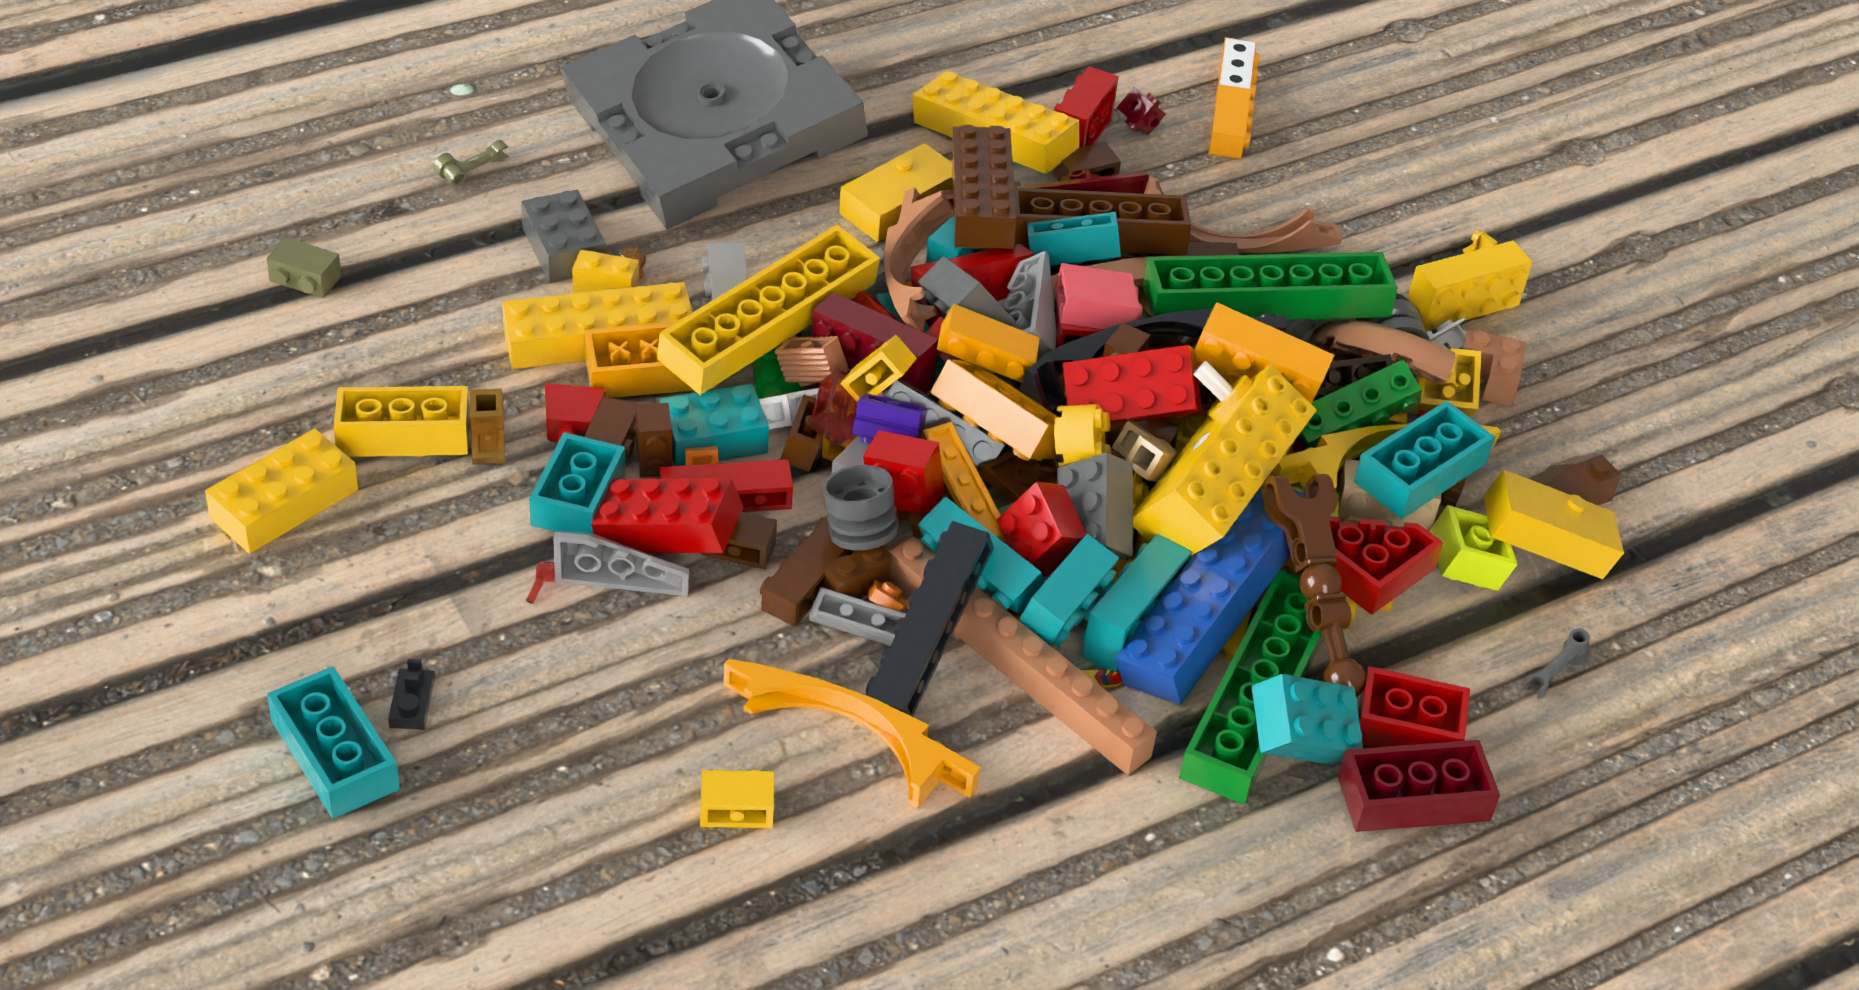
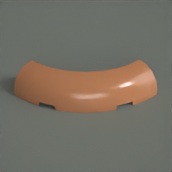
[1308,319,1456,385]

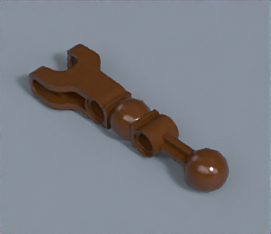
[1262,474,1366,698]

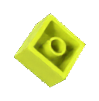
[1429,505,1518,591]

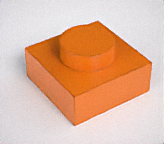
[685,446,718,465]
[868,580,905,612]

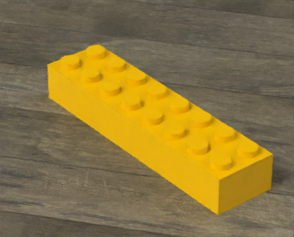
[657,224,880,395]

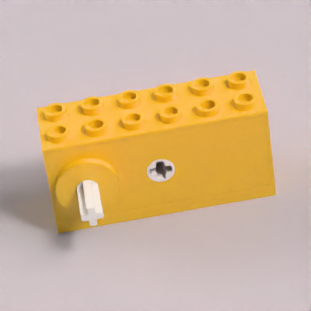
[1133,361,1317,556]

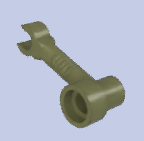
[433,140,509,186]

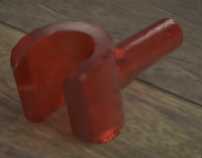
[526,561,555,604]

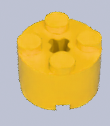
[1054,404,1111,467]

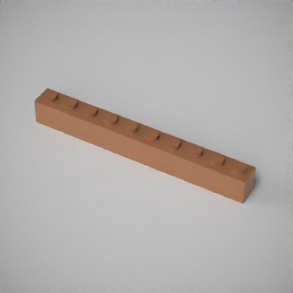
[889,536,1157,775]

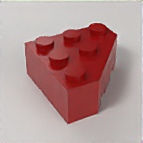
[1329,516,1444,615]

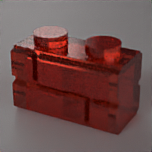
[810,369,858,446]

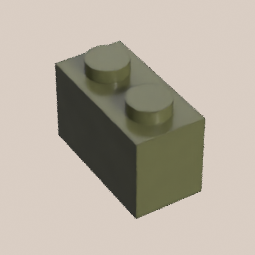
[267,237,342,298]

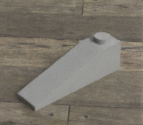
[999,251,1057,361]
[553,531,689,596]

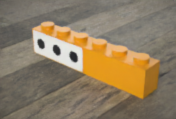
[1208,37,1260,159]

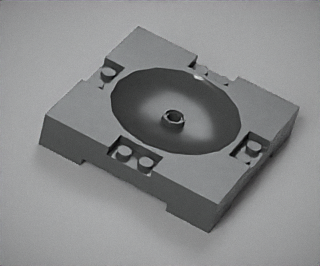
[561,0,868,229]

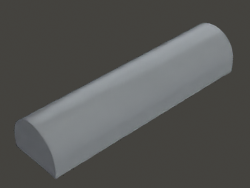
[809,587,906,646]

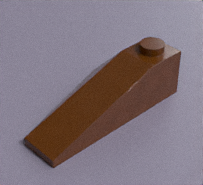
[1534,454,1622,506]

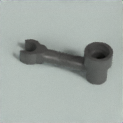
[1525,628,1590,699]

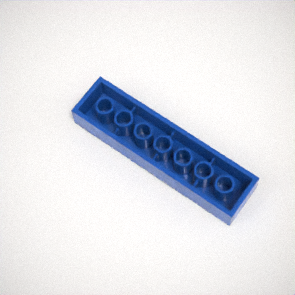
[1115,484,1304,705]

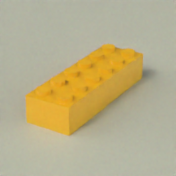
[912,71,1079,174]
[502,282,693,369]

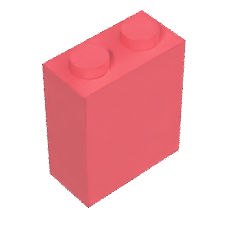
[1054,263,1142,329]

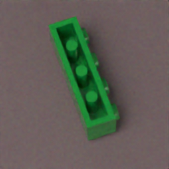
[1297,359,1422,450]

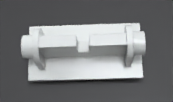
[1427,317,1467,350]

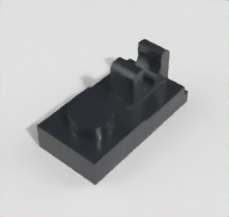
[388,658,435,730]

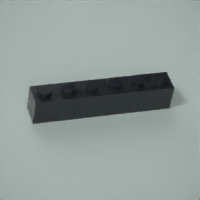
[866,521,994,717]

